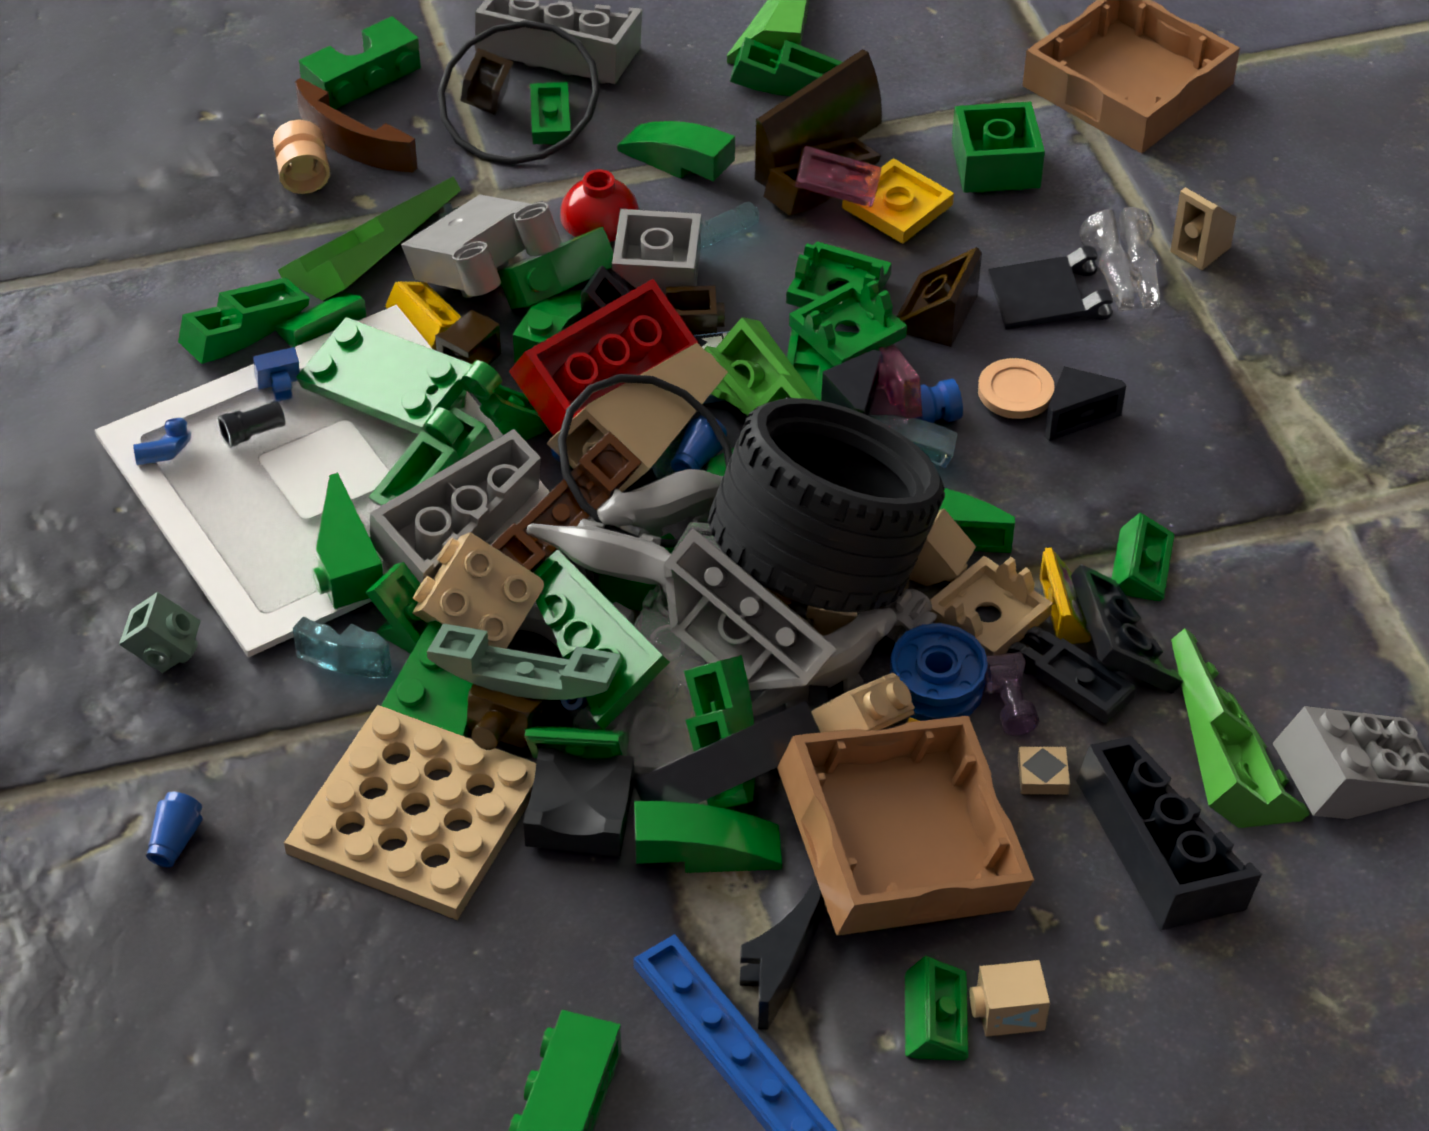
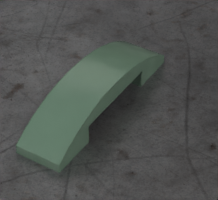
[427,623,621,700]

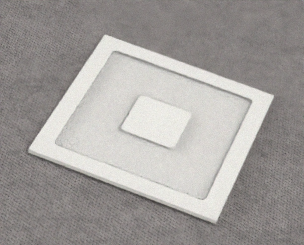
[95,305,550,657]

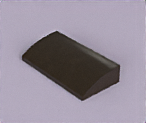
[755,49,882,187]

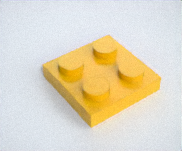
[842,158,954,244]

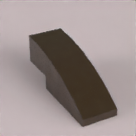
[763,137,881,216]

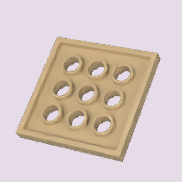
[284,705,536,920]

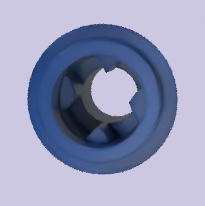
[671,415,727,472]
[146,792,203,867]

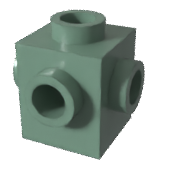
[119,592,201,673]

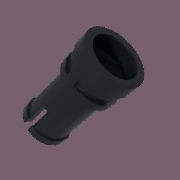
[217,400,286,448]

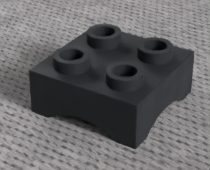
[523,747,635,857]

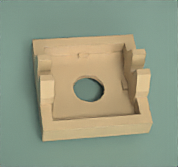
[930,556,1053,664]

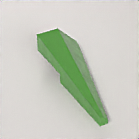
[727,0,810,64]
[704,317,818,416]
[1171,628,1310,828]

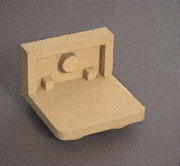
[412,532,544,649]

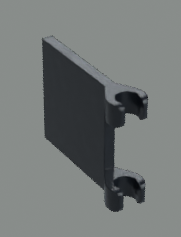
[988,246,1113,330]

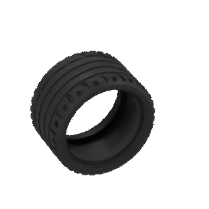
[708,398,945,612]

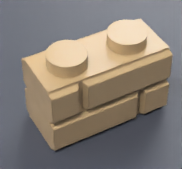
[811,672,915,733]

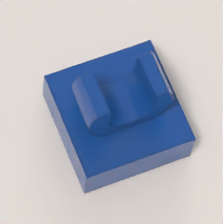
[253,347,300,402]

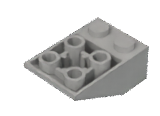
[1273,706,1429,819]

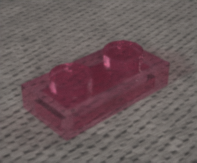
[795,146,882,208]
[878,345,922,419]

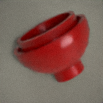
[560,169,639,242]

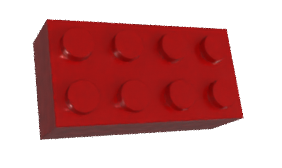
[509,279,700,436]

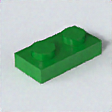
[530,82,571,145]

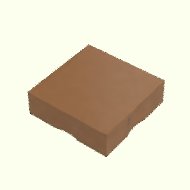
[1023,0,1240,154]
[777,716,1034,936]

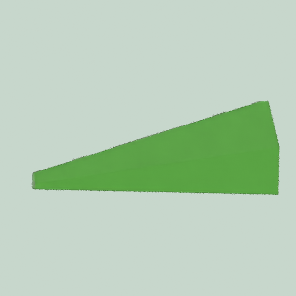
[278,176,461,301]

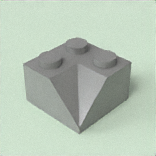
[612,209,701,296]

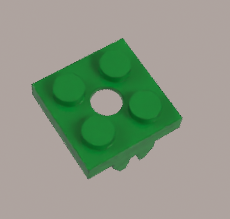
[786,241,892,308]
[789,280,907,366]

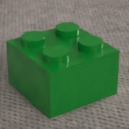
[951,102,1045,193]

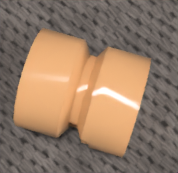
[273,120,330,194]

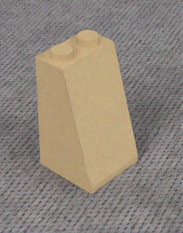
[547,343,728,492]

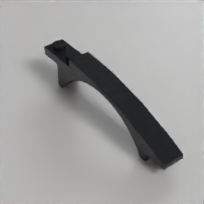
[740,685,828,1030]

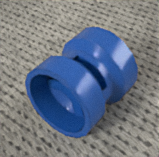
[909,379,963,428]

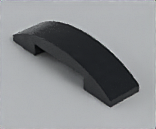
[632,700,821,804]

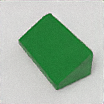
[275,292,366,348]
[1111,513,1175,601]
[524,726,629,759]
[905,955,968,1061]

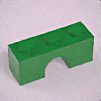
[299,16,421,109]

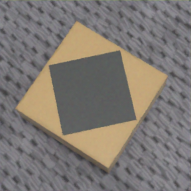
[1018,747,1070,794]

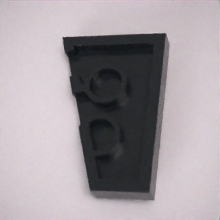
[1070,564,1184,694]

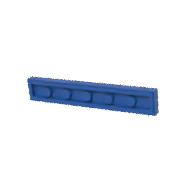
[634,934,838,1131]

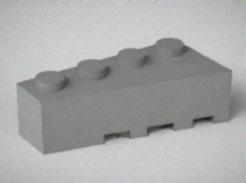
[475,0,643,84]
[370,429,541,584]

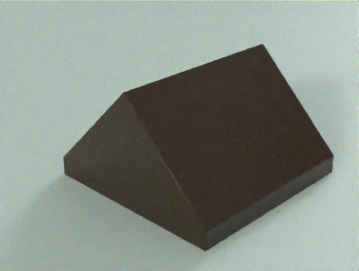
[897,247,982,347]

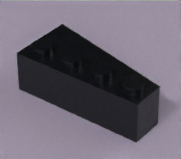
[1076,736,1262,931]

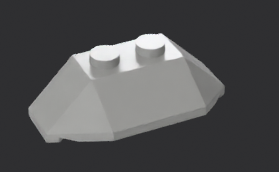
[663,529,837,691]

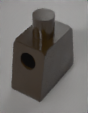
[467,684,568,750]

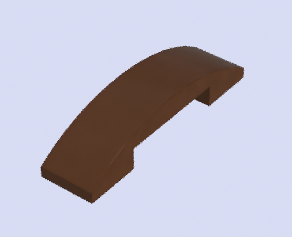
[295,78,418,172]
[491,431,642,573]

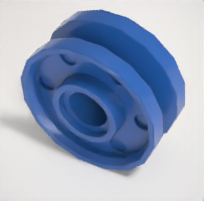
[890,623,988,721]

